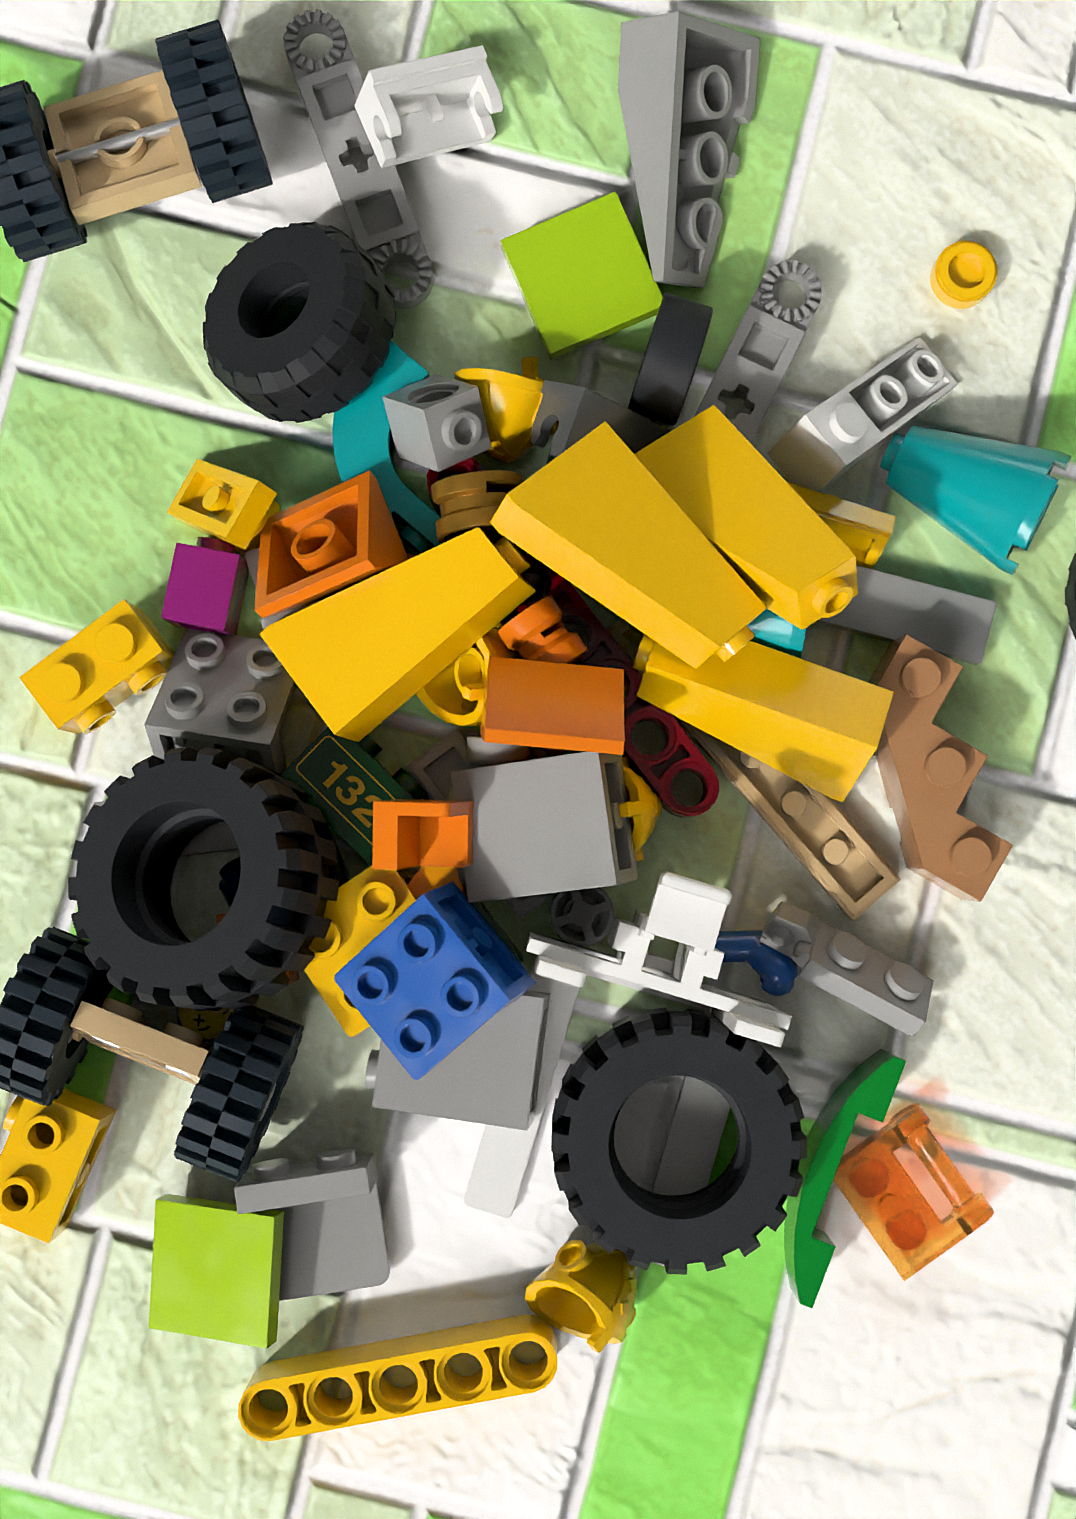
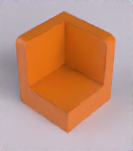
[372,799,473,870]

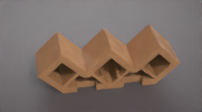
[868,634,1013,902]

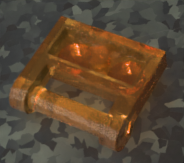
[833,1103,994,1281]

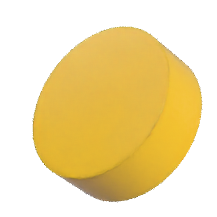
[930,240,998,309]

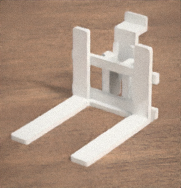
[463,872,792,1266]

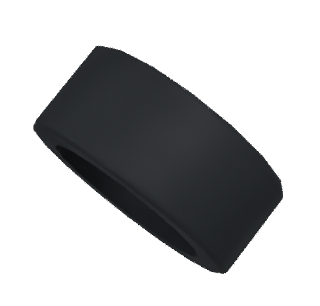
[628,293,713,426]

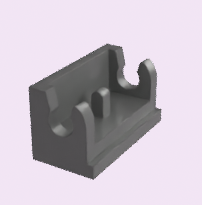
[531,380,671,457]

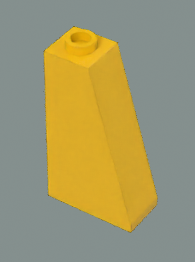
[634,405,858,630]
[490,421,767,669]
[259,527,536,742]
[632,634,894,802]

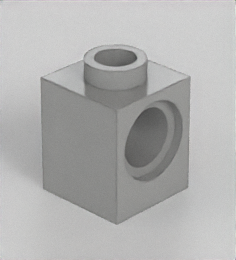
[382,374,491,472]

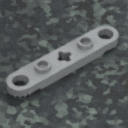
[283,9,434,309]
[695,259,823,443]

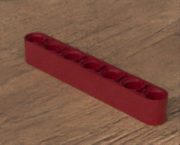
[426,457,719,818]

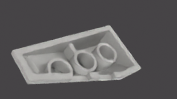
[618,11,760,288]

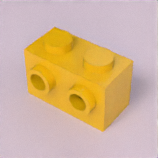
[19,599,175,734]
[0,1088,116,1244]

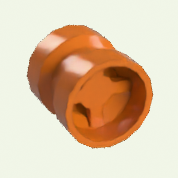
[498,595,589,664]

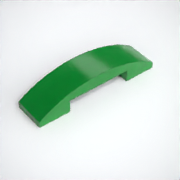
[784,1049,906,1309]

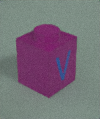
[161,537,249,636]

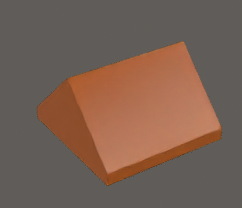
[254,470,408,618]
[480,656,625,755]

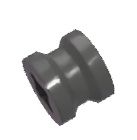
[550,887,615,947]

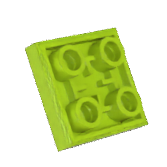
[500,191,663,360]
[149,1194,284,1349]

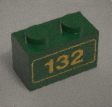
[280,727,428,866]

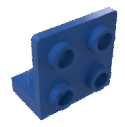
[334,881,536,1080]

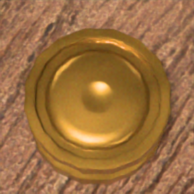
[431,470,522,543]

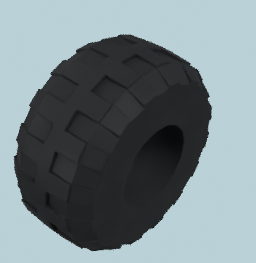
[203,222,396,423]

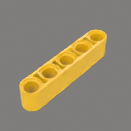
[238,1314,557,1441]

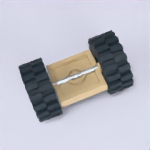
[0,19,273,262]
[0,927,304,1183]

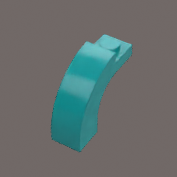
[332,340,442,554]

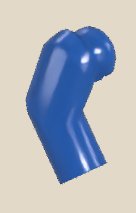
[715,930,799,996]

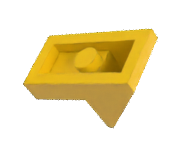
[166,459,280,555]

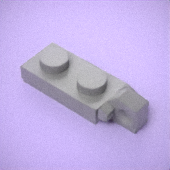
[759,901,934,1036]

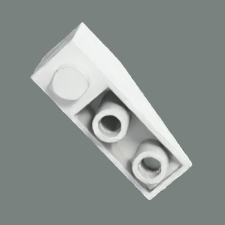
[767,336,958,492]

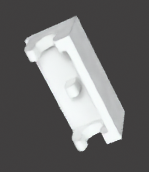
[354,45,503,168]

